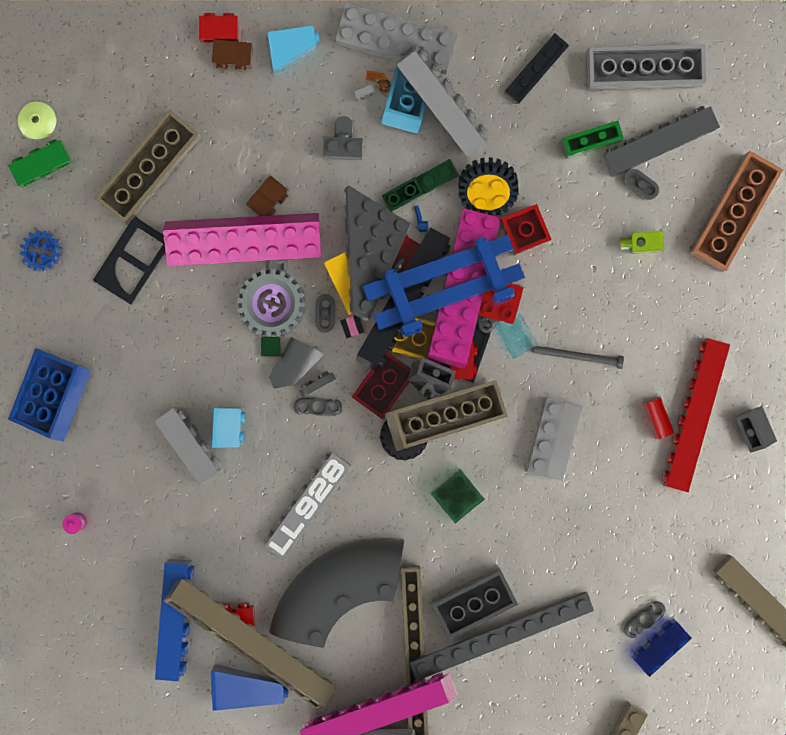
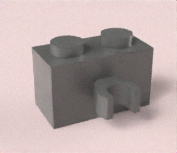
[407,357,456,400]

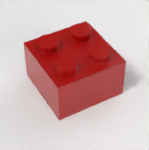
[500,204,552,256]

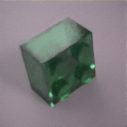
[430,468,485,524]

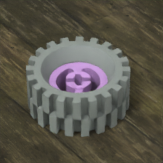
[237,269,306,337]

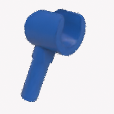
[414,206,428,232]

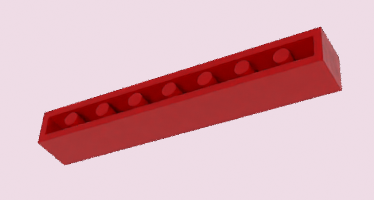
[662,338,730,493]

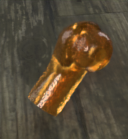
[366,70,391,93]

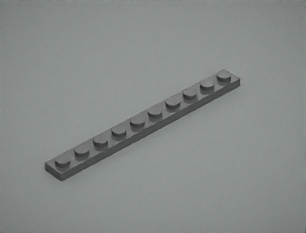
[409,592,594,681]

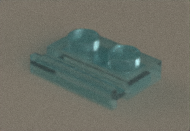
[495,312,538,359]

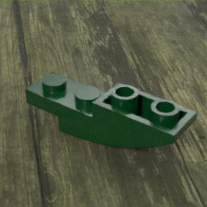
[382,159,460,212]

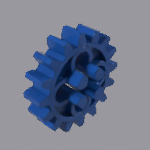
[20,230,63,272]

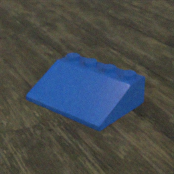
[8,348,92,442]

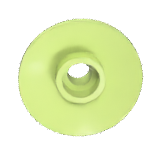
[18,101,56,140]

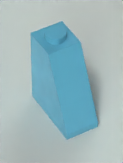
[268,25,320,73]

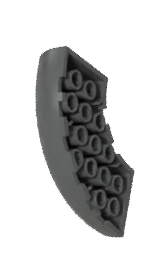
[269,538,404,648]

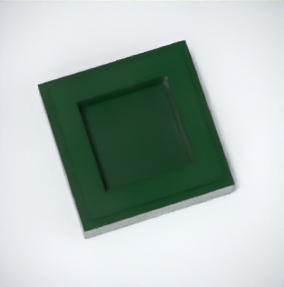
[261,337,281,356]

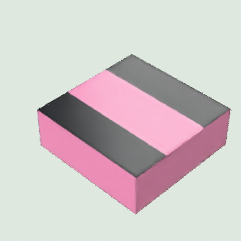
[340,315,364,339]

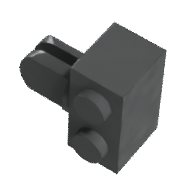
[323,116,363,160]

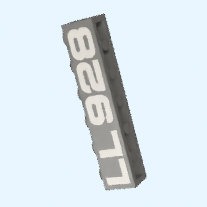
[264,452,351,560]

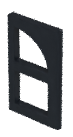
[93,216,166,305]

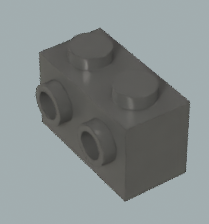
[735,406,777,453]

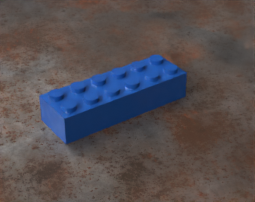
[155,559,195,681]

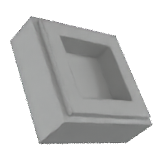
[354,84,374,101]
[268,259,288,273]

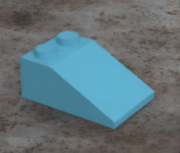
[381,65,426,134]
[212,407,245,448]

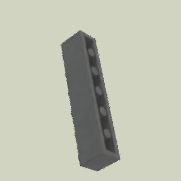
[603,106,720,177]

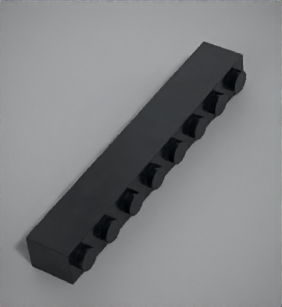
[356,227,451,371]

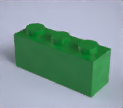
[561,121,624,159]
[8,139,73,188]

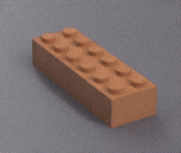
[689,151,783,272]

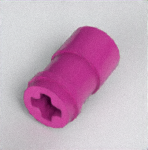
[62,513,87,534]

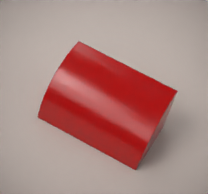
[643,396,674,439]

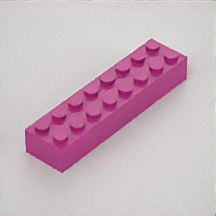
[427,208,501,369]
[163,213,321,266]
[299,672,458,735]

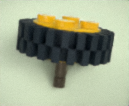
[458,157,519,216]

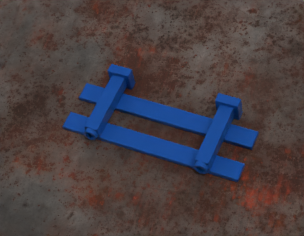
[363,235,525,338]

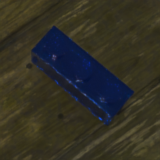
[632,618,692,677]

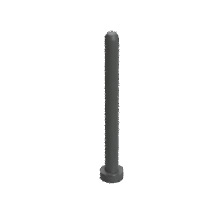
[531,346,624,369]

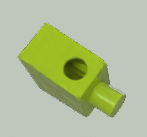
[621,231,664,254]

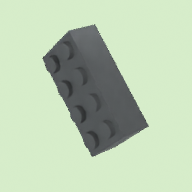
[431,568,518,639]

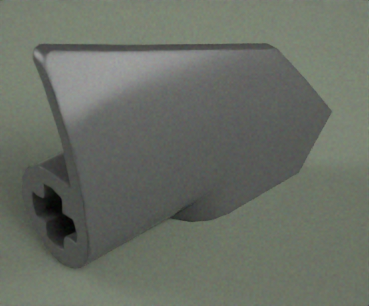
[269,337,324,389]

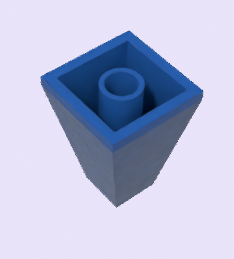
[211,665,288,711]

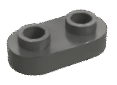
[624,169,659,200]
[315,294,335,333]
[299,371,336,397]

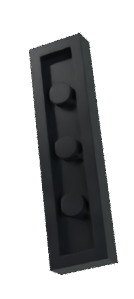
[505,33,569,104]

